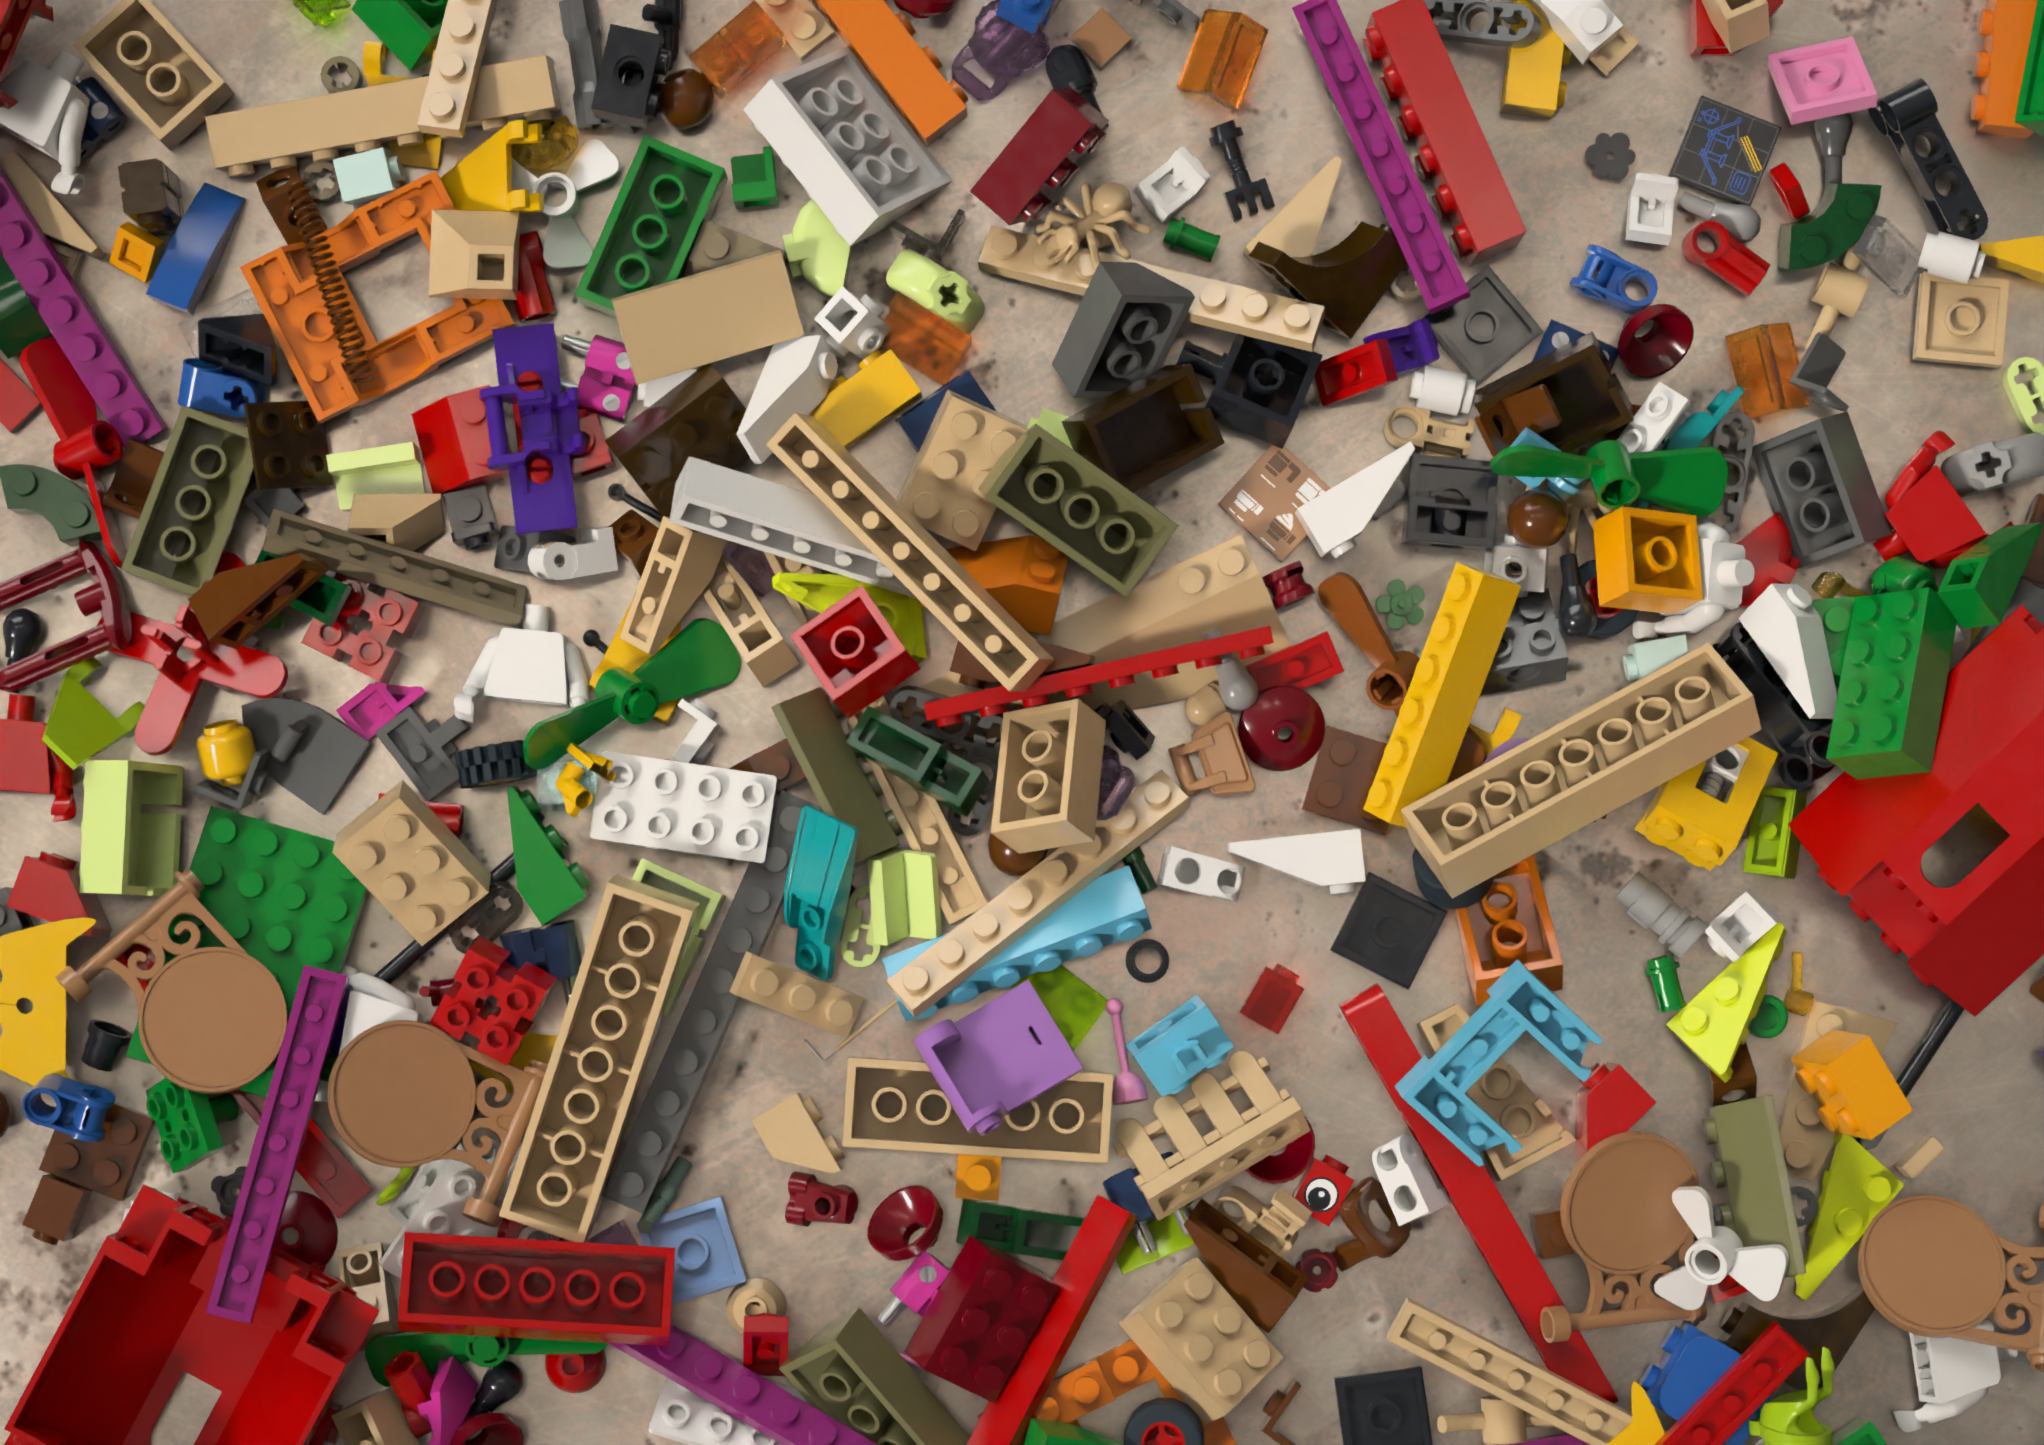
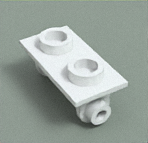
[1617,382,1692,453]

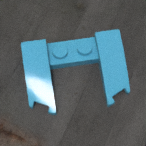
[1394,959,1602,1167]

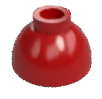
[545,1349,606,1393]

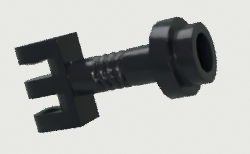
[1209,120,1275,222]

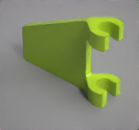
[41,657,145,770]

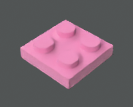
[1768,36,1877,125]

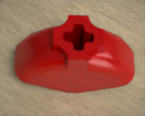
[1735,511,1801,608]

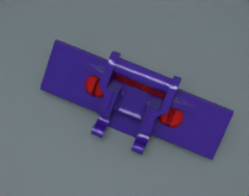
[479,323,586,535]

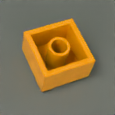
[1593,506,1703,614]
[1790,1030,1913,1140]

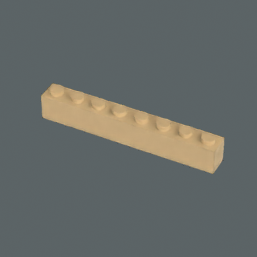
[205,55,562,177]
[766,412,1054,692]

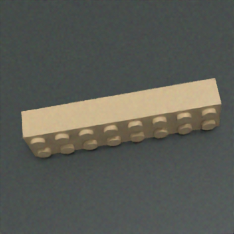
[1401,642,1762,899]
[499,874,700,1242]

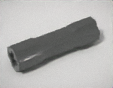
[559,0,614,132]

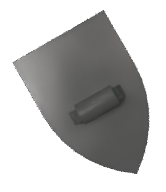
[241,698,371,815]

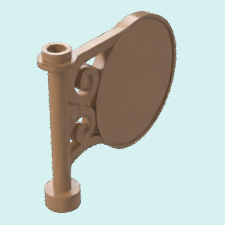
[55,868,288,1094]
[327,1020,548,1227]
[1540,1131,1707,1343]
[1858,1195,2044,1372]

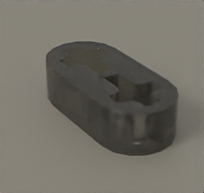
[448,881,524,954]

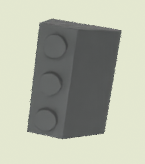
[1052,262,1195,398]
[1752,412,1892,569]

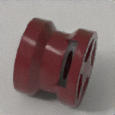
[1262,561,1315,610]

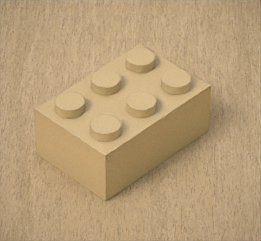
[72,0,235,151]
[896,389,1029,551]
[991,699,1106,854]
[332,780,491,946]
[1118,1257,1284,1425]

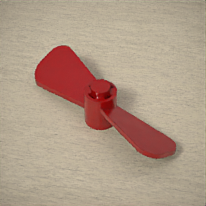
[20,338,127,569]

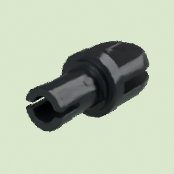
[1045,44,1109,131]

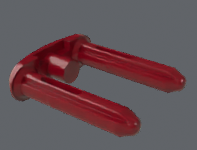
[0,540,132,691]

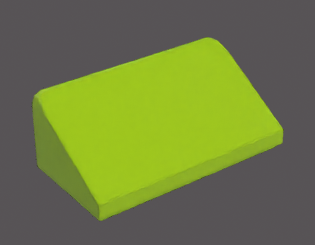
[1743,786,1807,879]
[1116,1205,1195,1275]

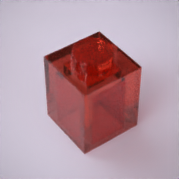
[1238,963,1305,1034]

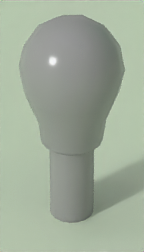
[1678,191,1761,243]
[1204,628,1258,711]

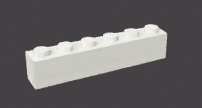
[669,456,937,598]

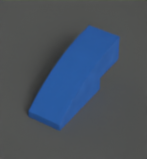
[146,182,246,316]

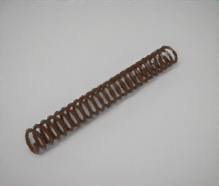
[285,178,375,383]

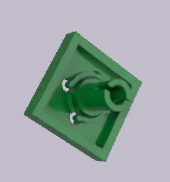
[145,1078,238,1174]

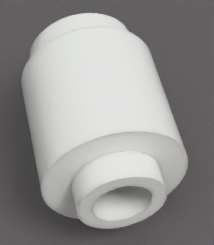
[1917,231,1986,284]
[1409,365,1476,416]

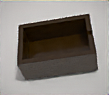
[1474,331,1634,479]
[604,363,750,517]
[1061,364,1225,493]

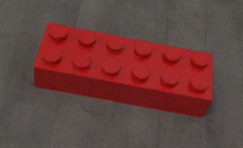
[1362,0,1527,267]
[397,1232,675,1346]

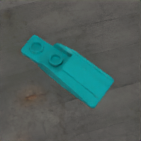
[1631,385,1745,509]
[784,805,858,981]

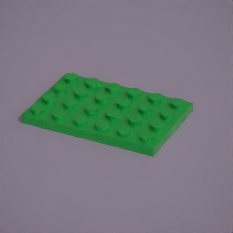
[126,806,369,1098]

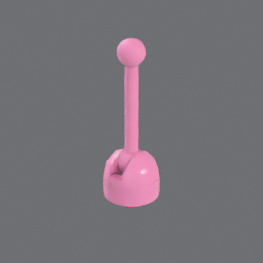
[1106,998,1148,1105]

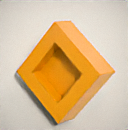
[109,221,164,283]
[955,1154,1002,1201]

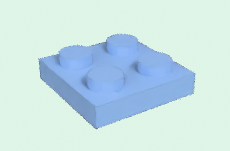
[636,1196,747,1304]

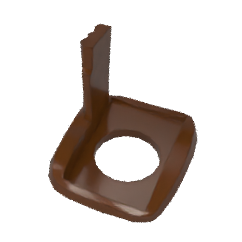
[1330,1177,1412,1272]

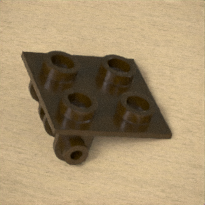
[244,401,334,492]

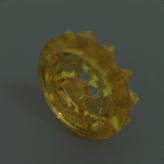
[511,113,579,169]

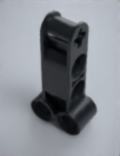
[1868,78,1988,240]
[1712,622,1835,790]

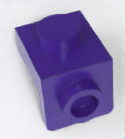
[1363,318,1440,375]

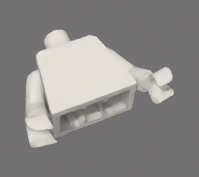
[0,50,89,195]
[1632,505,1755,641]
[454,604,590,723]
[315,965,423,1102]
[1878,1312,2018,1432]

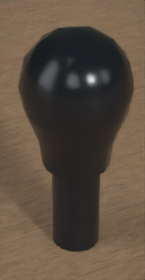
[1558,554,1598,638]
[3,608,42,693]
[466,1360,523,1417]

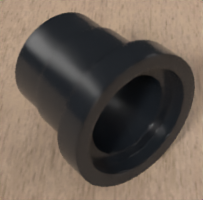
[1125,939,1169,983]
[81,1019,132,1072]

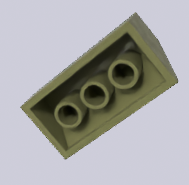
[120,405,254,596]
[978,423,1179,597]
[771,687,903,868]
[1702,1095,1806,1285]
[779,1307,970,1445]

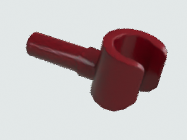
[419,978,455,1007]

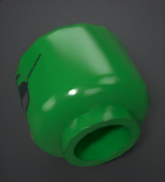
[1870,556,1938,595]

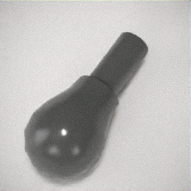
[1814,113,1853,187]

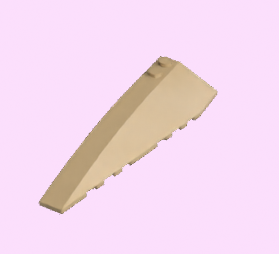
[846,534,1291,763]

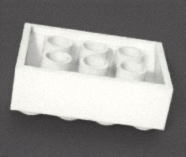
[743,46,952,246]

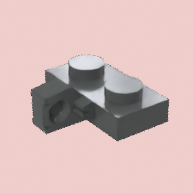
[375,706,471,802]

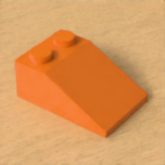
[922,535,1069,636]
[1455,854,1563,1006]

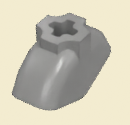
[1941,433,2044,498]

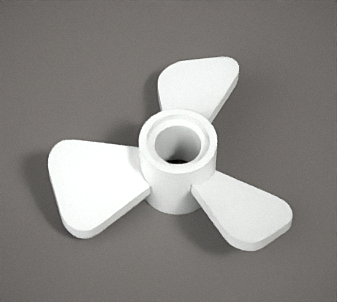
[512,139,620,269]
[1654,1186,1789,1310]

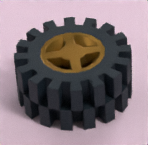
[455,740,539,789]

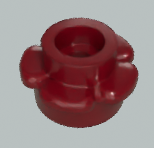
[1295,1248,1338,1292]

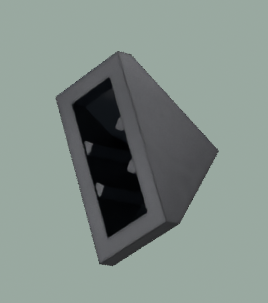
[198,314,277,386]

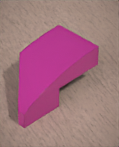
[336,682,427,741]
[417,1356,478,1445]

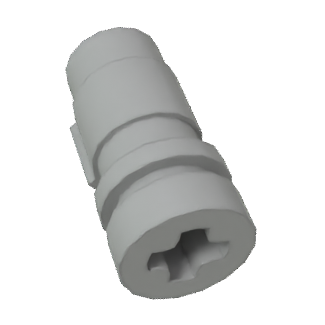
[1615,871,1708,958]

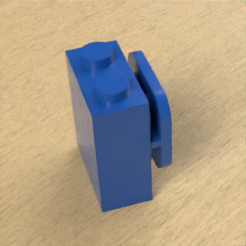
[1639,1321,1776,1445]

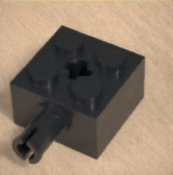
[1177,334,1323,449]

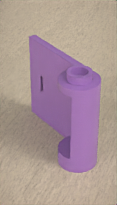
[913,980,1083,1136]

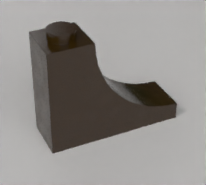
[1249,221,1407,339]
[1718,1281,1875,1391]

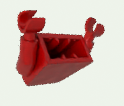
[1873,431,2014,569]
[0,694,77,822]

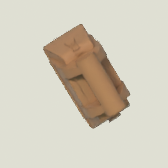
[1168,711,1255,797]

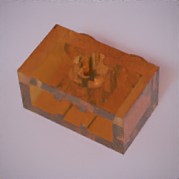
[689,0,786,99]

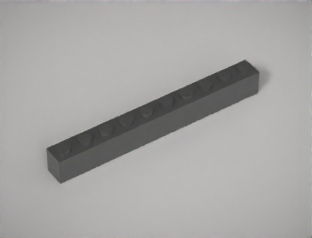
[602,790,823,1214]

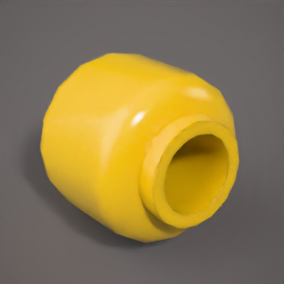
[196,719,256,786]

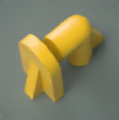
[555,742,616,818]

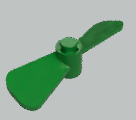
[1490,440,1728,518]
[523,618,741,770]
[365,1332,608,1387]

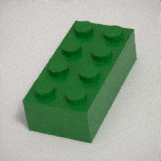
[575,135,728,318]
[1826,587,1957,779]

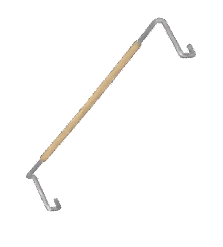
[804,939,930,1062]

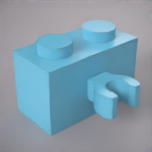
[1125,994,1235,1097]

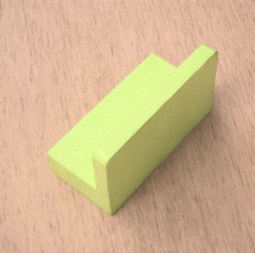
[326,442,426,511]
[868,848,942,946]

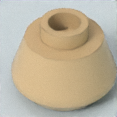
[726,1278,786,1335]

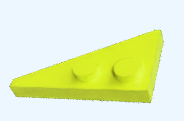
[772,573,927,663]
[1666,921,1787,1083]
[1793,1132,1904,1302]

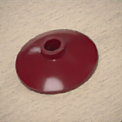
[1238,686,1325,771]
[274,1191,338,1266]

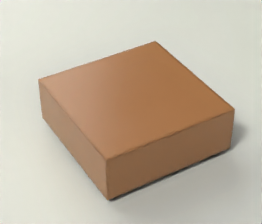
[1071,7,1132,71]

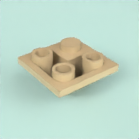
[429,209,520,300]

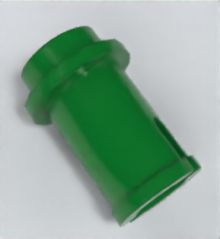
[1163,217,1221,262]
[1645,954,1687,1012]

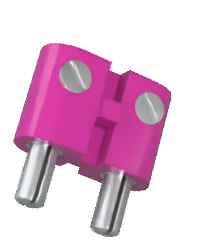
[560,334,636,423]
[878,1250,950,1327]

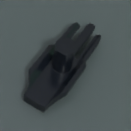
[642,0,683,71]

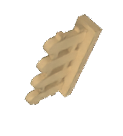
[1113,1051,1310,1221]

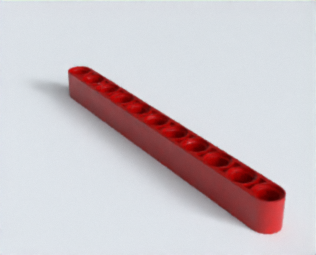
[1339,983,1619,1404]

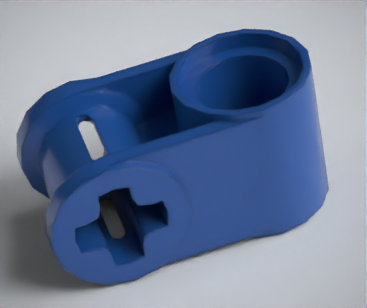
[1569,244,1658,315]
[178,358,268,417]
[22,1074,116,1142]

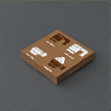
[1218,445,1331,563]

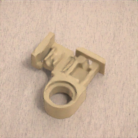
[1384,405,1474,459]
[1212,1186,1312,1258]

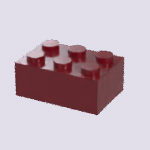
[970,87,1109,226]
[905,1235,1059,1403]

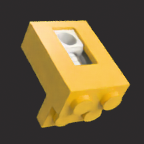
[1634,737,1778,871]

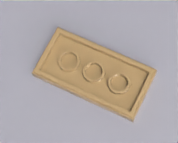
[611,250,804,385]

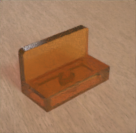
[1177,9,1269,110]
[880,291,972,386]
[1725,323,1809,420]

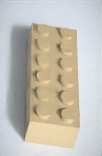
[842,1057,1114,1163]

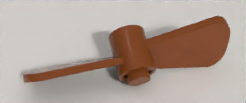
[1318,572,1487,785]

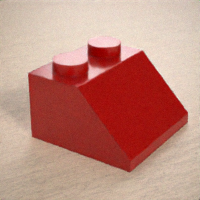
[411,385,512,496]
[790,585,921,719]
[6,851,112,937]
[1575,1062,1657,1159]

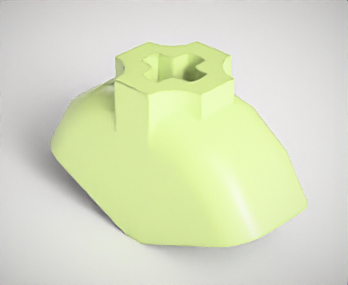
[782,199,853,298]
[886,249,985,335]

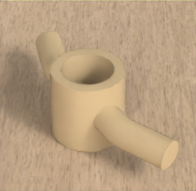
[1805,228,1873,349]
[1437,1396,1553,1444]

